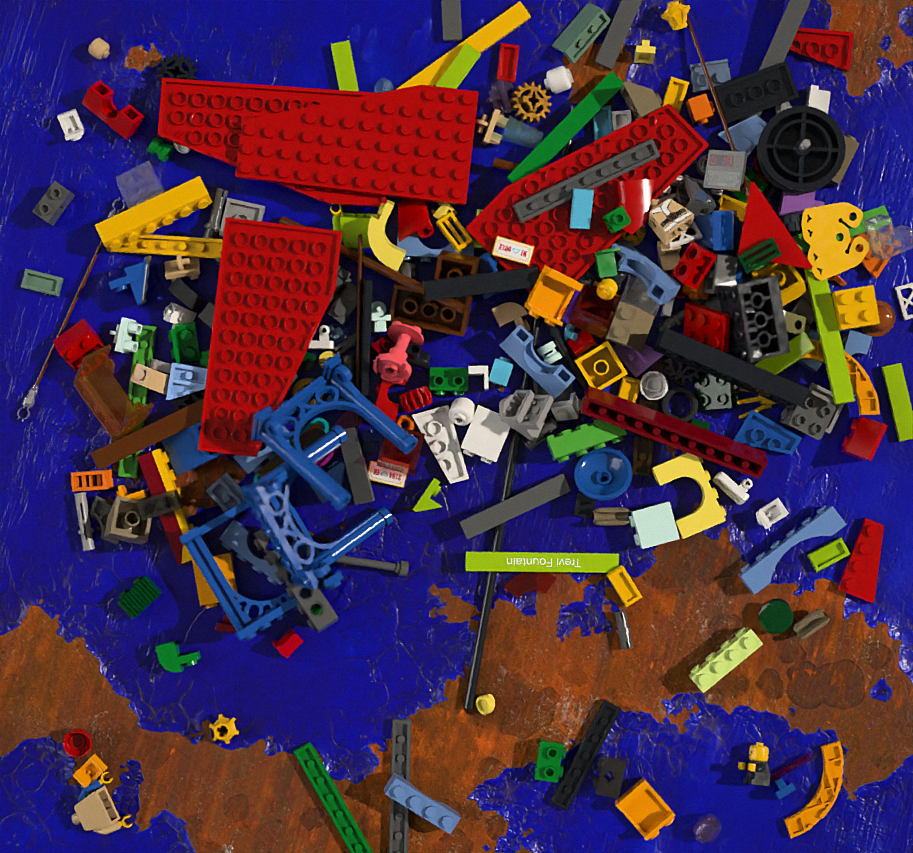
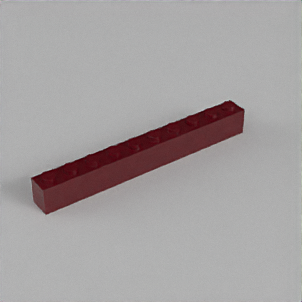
[581,386,768,479]

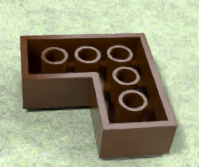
[389,250,480,337]

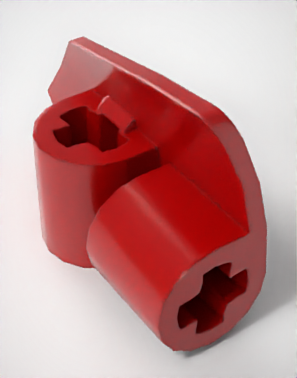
[617,179,655,235]
[398,198,434,242]

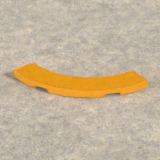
[802,339,880,415]
[784,740,844,838]

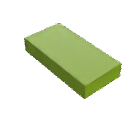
[807,537,850,572]

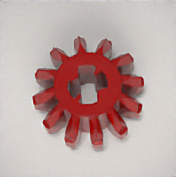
[399,386,433,412]

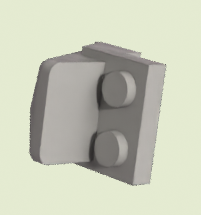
[499,390,554,441]

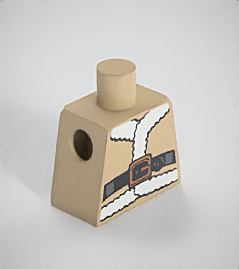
[648,199,694,245]

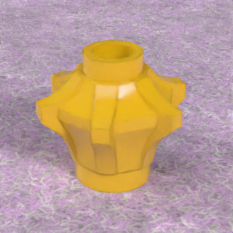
[661,0,690,30]
[209,714,239,744]

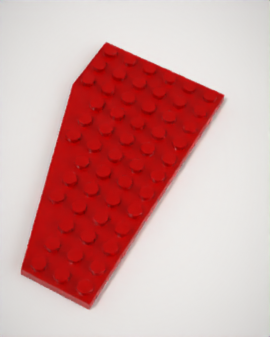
[158,78,386,208]
[235,85,479,206]
[465,104,709,293]
[198,217,342,457]

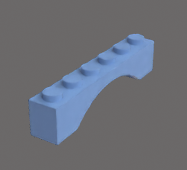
[738,505,847,595]

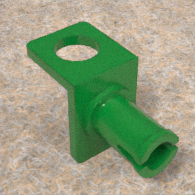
[593,247,621,278]

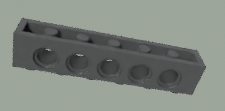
[253,529,338,633]

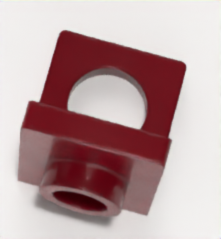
[370,334,396,370]

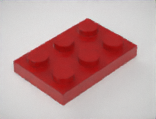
[684,301,730,353]

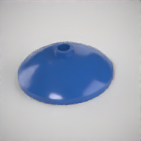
[574,448,632,501]

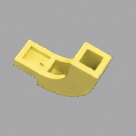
[368,200,406,271]

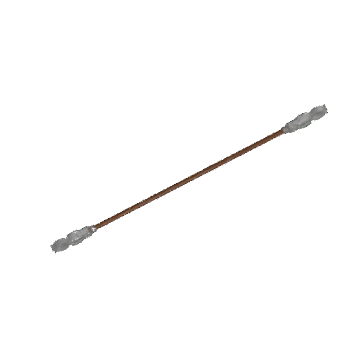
[17,197,125,422]

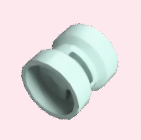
[537,341,562,365]

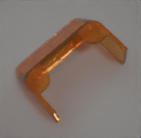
[74,344,154,441]

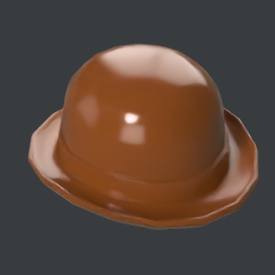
[861,300,895,337]

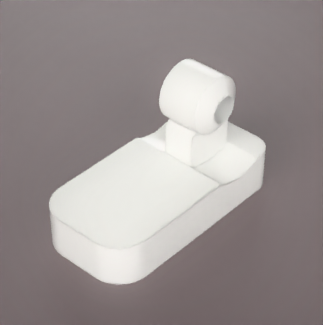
[308,325,334,350]
[712,472,753,505]

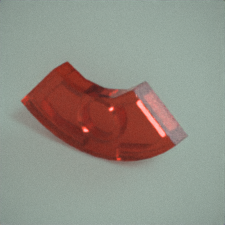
[503,572,556,598]

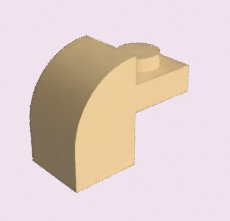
[657,238,681,274]
[492,302,531,331]
[130,363,170,395]

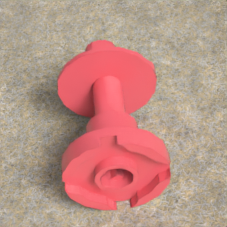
[373,321,424,384]

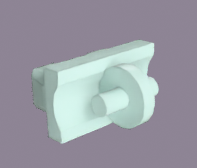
[371,301,391,332]
[109,317,142,354]

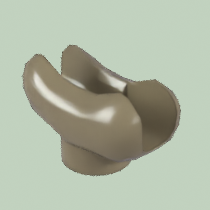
[593,507,630,526]
[793,609,830,640]

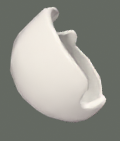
[640,371,669,400]

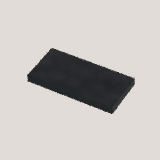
[714,61,799,124]

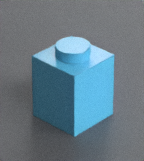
[488,357,514,387]

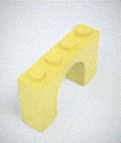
[651,452,726,539]

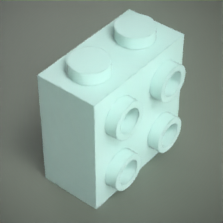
[628,501,680,549]

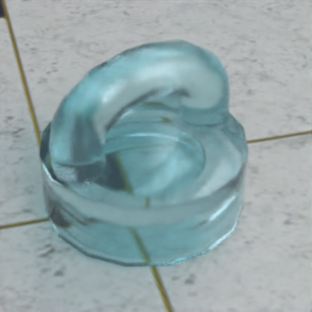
[374,78,394,93]
[577,270,594,288]
[329,323,350,342]

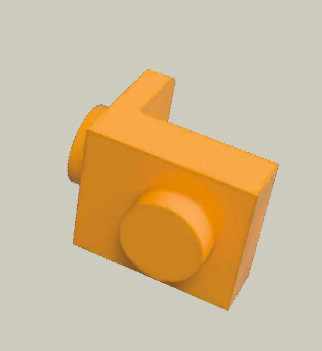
[116,485,149,502]
[73,754,108,787]

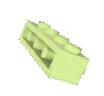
[688,627,763,693]

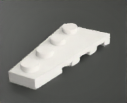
[412,405,469,484]

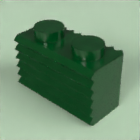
[117,575,163,620]

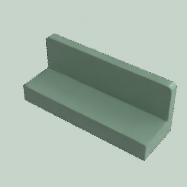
[552,3,611,64]

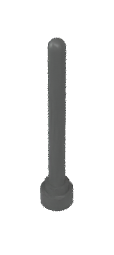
[317,552,409,577]

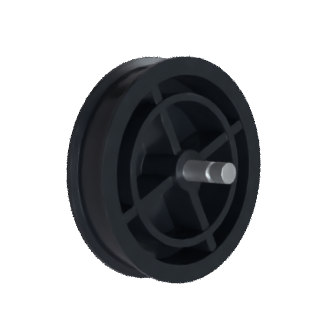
[757,106,846,194]

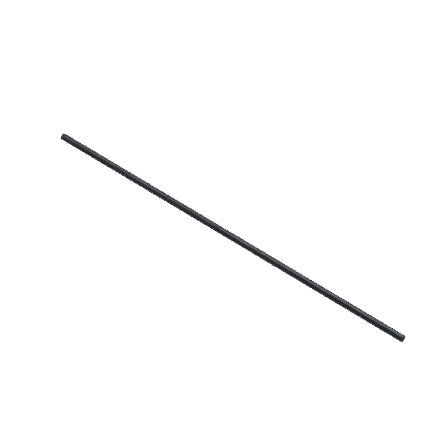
[463,105,576,710]

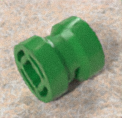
[147,136,174,163]

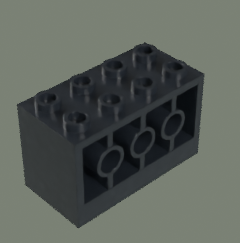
[717,275,790,363]

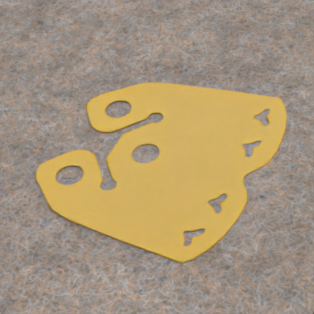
[802,203,870,281]

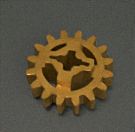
[510,82,552,124]

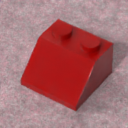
[841,416,887,461]

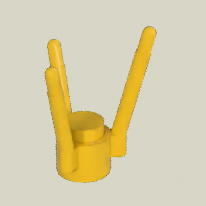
[737,388,777,419]

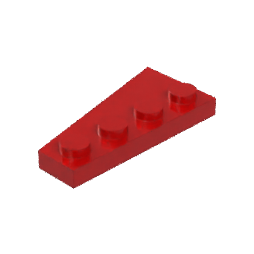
[776,26,854,72]
[837,518,884,604]

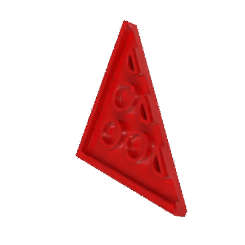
[737,182,812,270]

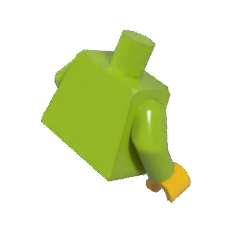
[330,205,387,255]

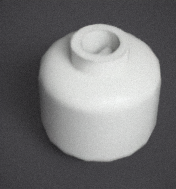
[544,66,574,94]
[449,397,476,426]

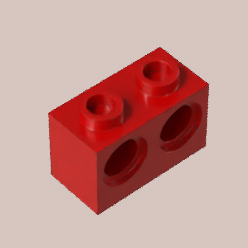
[672,241,717,289]

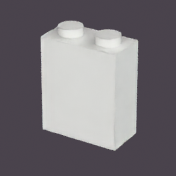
[461,405,511,464]

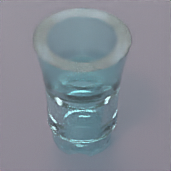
[501,115,544,149]

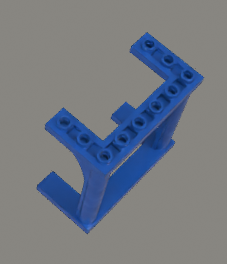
[180,482,344,641]

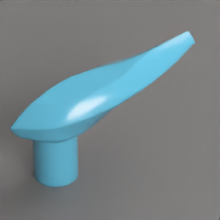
[564,308,582,341]

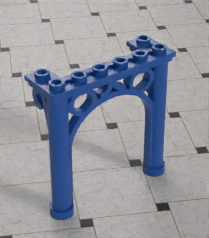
[251,353,418,510]
[241,425,393,589]

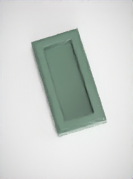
[21,269,64,297]

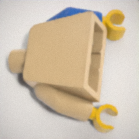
[72,772,133,835]

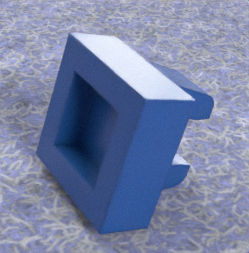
[775,777,796,800]

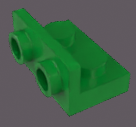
[168,322,201,364]

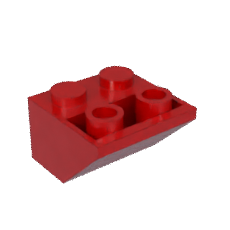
[53,318,111,376]

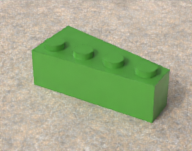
[546,419,627,463]

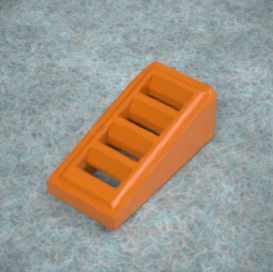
[71,469,113,492]

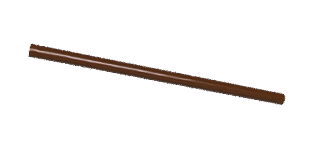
[279,216,466,314]

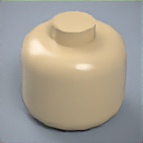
[88,38,110,60]

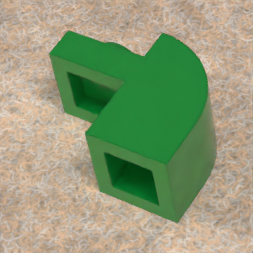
[155,640,201,673]

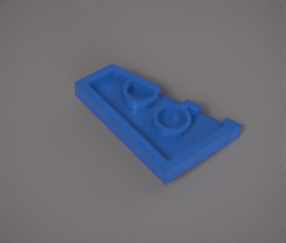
[733,409,802,454]

